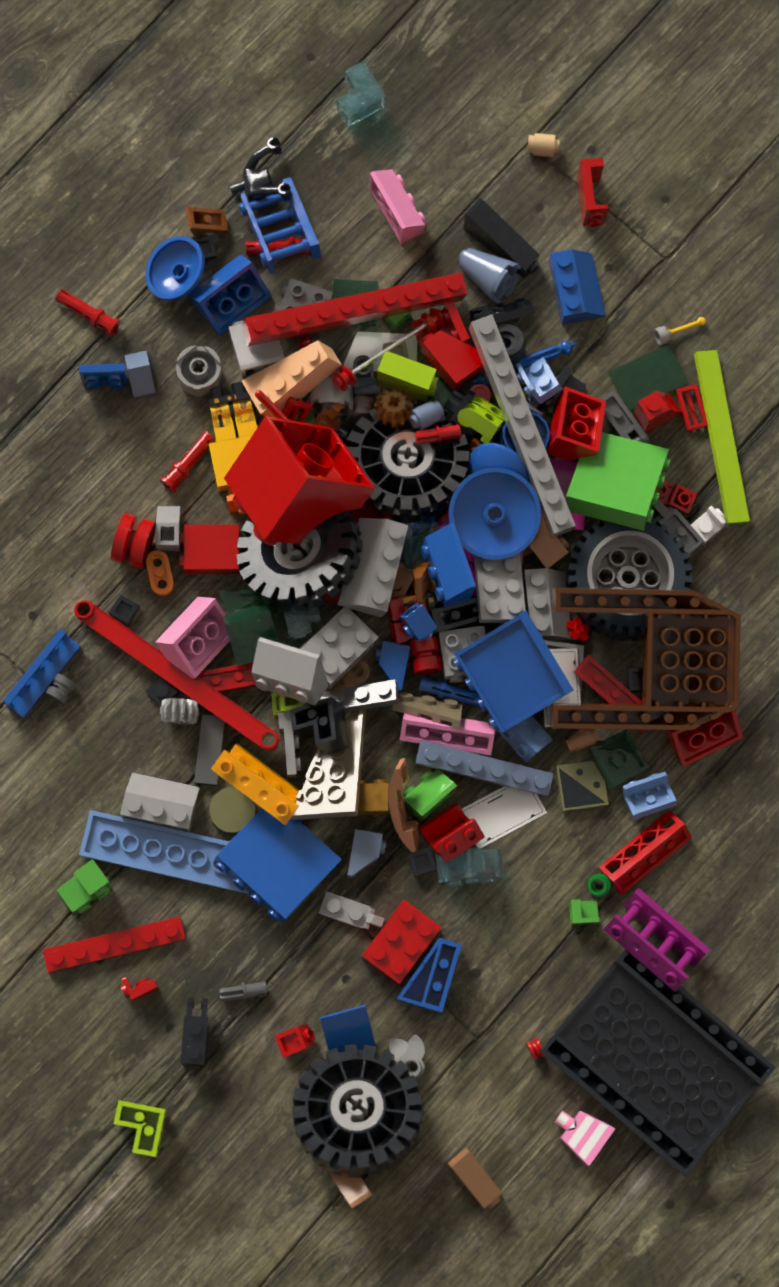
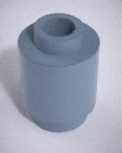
[409,400,445,431]

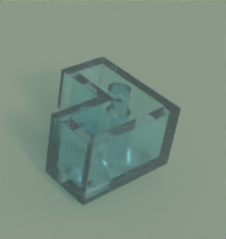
[337,61,386,127]
[436,848,504,887]

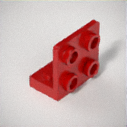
[410,299,470,362]

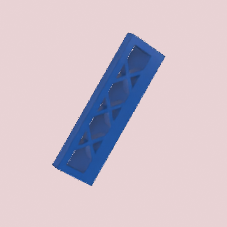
[3,629,81,719]

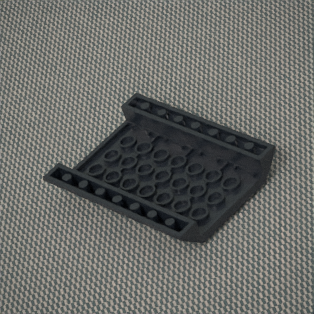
[540,949,776,1177]

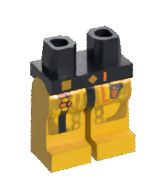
[209,381,258,442]

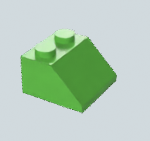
[403,769,457,823]

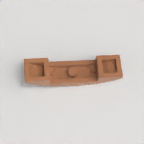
[388,758,421,852]

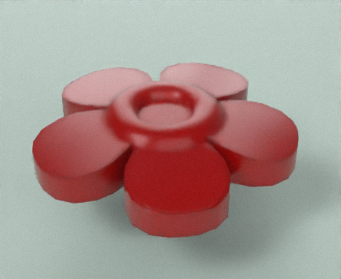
[566,617,590,642]

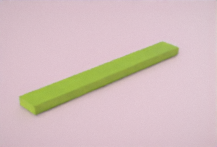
[694,350,750,525]

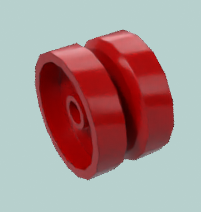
[110,513,156,570]

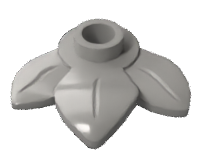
[389,1034,426,1079]

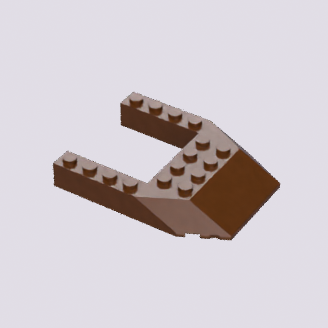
[550,588,741,730]

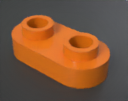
[146,550,174,596]

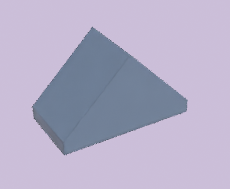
[124,351,156,398]

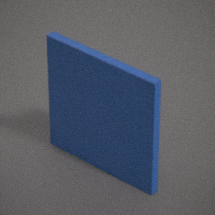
[320,1005,376,1053]

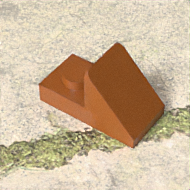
[186,207,228,238]

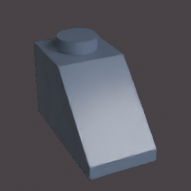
[347,829,386,878]

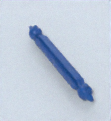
[472,340,577,386]

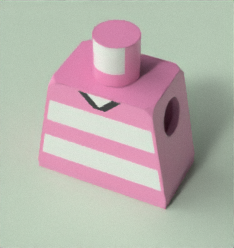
[555,1111,615,1166]

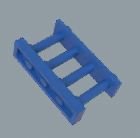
[239,177,321,274]

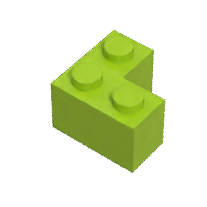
[114,1100,167,1157]

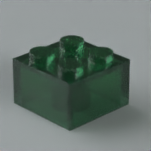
[222,604,279,667]

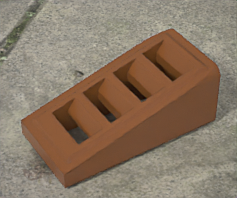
[412,563,431,600]

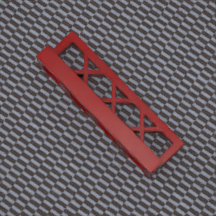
[598,810,692,895]

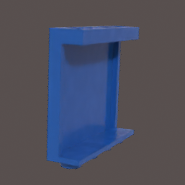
[453,610,574,733]
[215,808,342,924]

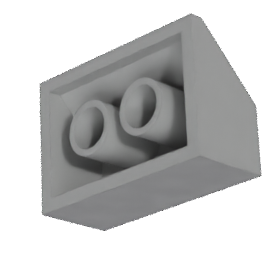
[522,568,572,641]
[251,637,329,705]
[120,773,200,833]

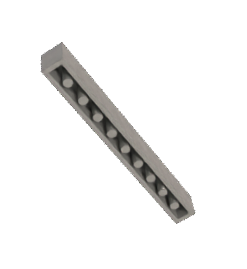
[469,315,575,538]

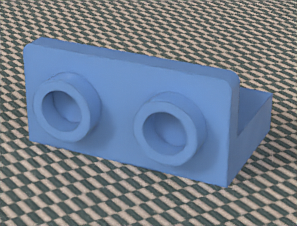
[516,357,563,404]

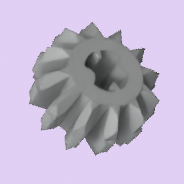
[160,698,199,725]

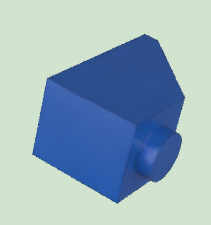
[375,641,410,694]

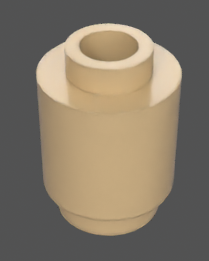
[527,133,559,157]

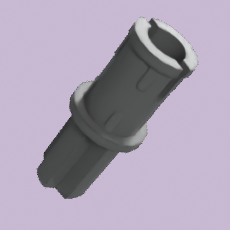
[219,981,267,1001]

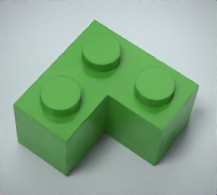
[57,859,112,915]

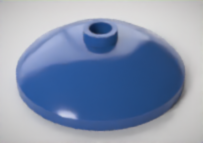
[145,236,205,301]
[468,443,530,483]

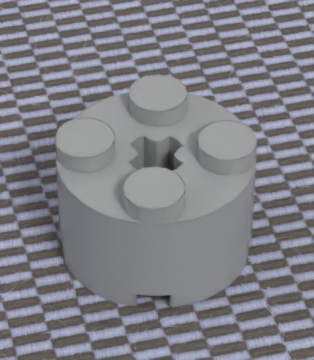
[176,345,222,397]
[308,377,354,420]

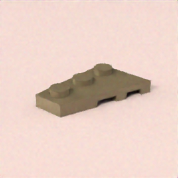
[392,692,462,729]

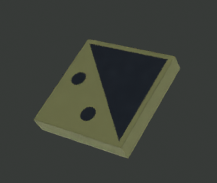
[555,759,609,812]

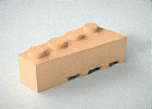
[241,341,342,417]

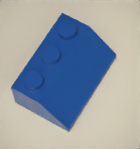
[548,249,605,324]
[188,254,272,336]
[421,523,476,608]

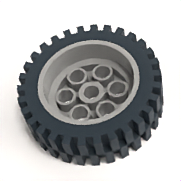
[566,518,692,641]

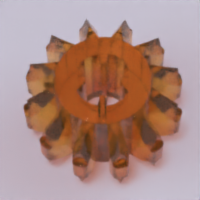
[374,387,413,427]

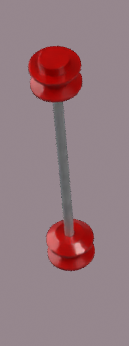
[332,308,444,391]

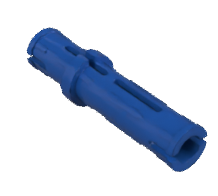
[419,676,480,707]

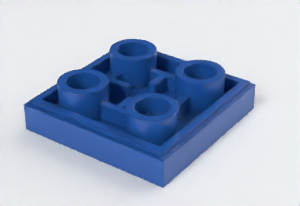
[79,364,128,390]

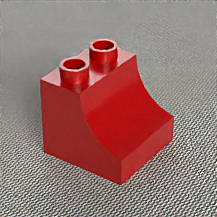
[224,416,375,546]

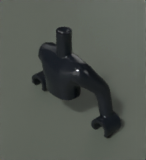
[230,137,292,200]

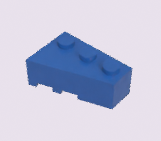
[396,938,462,1014]

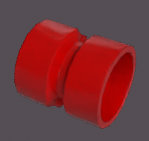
[409,637,443,675]

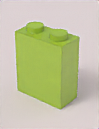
[376,350,439,402]

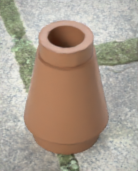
[565,729,601,752]

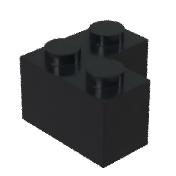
[290,697,349,754]

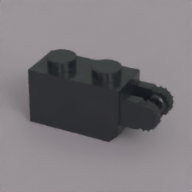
[180,997,209,1066]

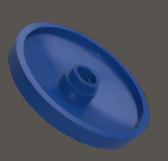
[449,468,541,560]

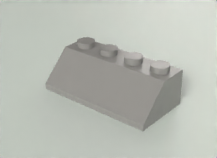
[337,518,408,618]

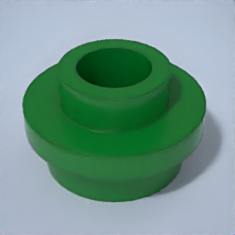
[588,873,611,897]

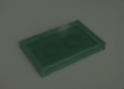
[608,344,689,412]

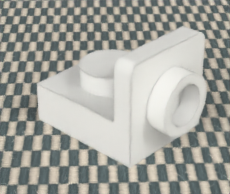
[691,506,726,545]

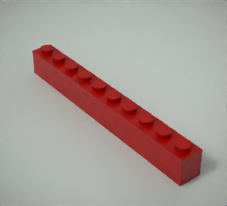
[242,272,467,347]

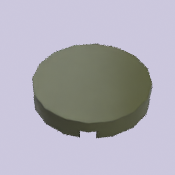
[209,787,256,833]

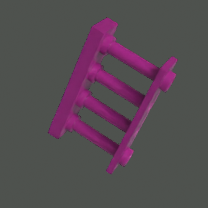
[603,888,710,992]

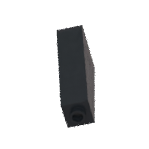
[463,197,540,278]

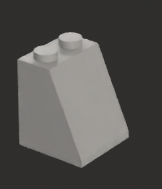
[229,321,285,380]

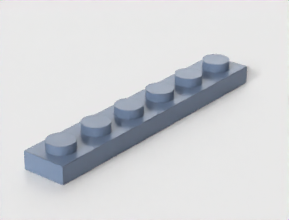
[415,740,553,797]

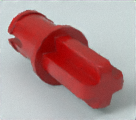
[415,424,461,445]

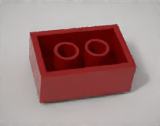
[361,900,442,986]

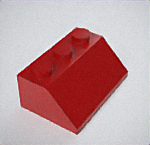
[547,387,606,460]
[664,710,743,767]

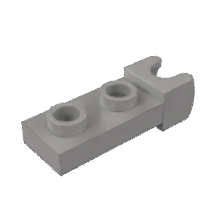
[278,712,301,778]

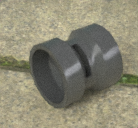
[45,673,77,705]

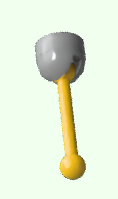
[654,317,706,346]

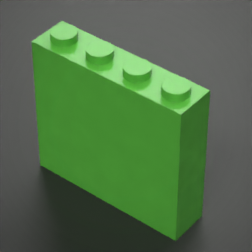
[566,432,671,531]

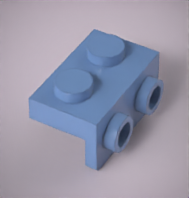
[498,716,553,763]
[623,772,677,820]

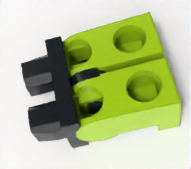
[443,388,504,443]

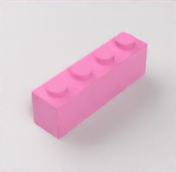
[400,713,495,755]

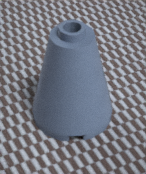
[458,248,521,303]

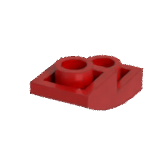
[657,480,697,514]

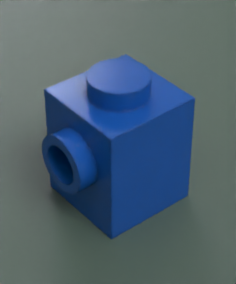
[398,603,438,641]

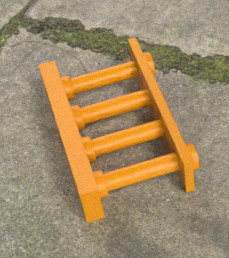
[211,744,299,825]

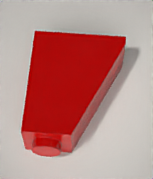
[420,330,485,392]
[633,391,682,434]

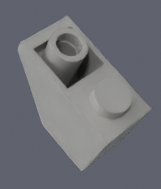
[156,506,181,552]

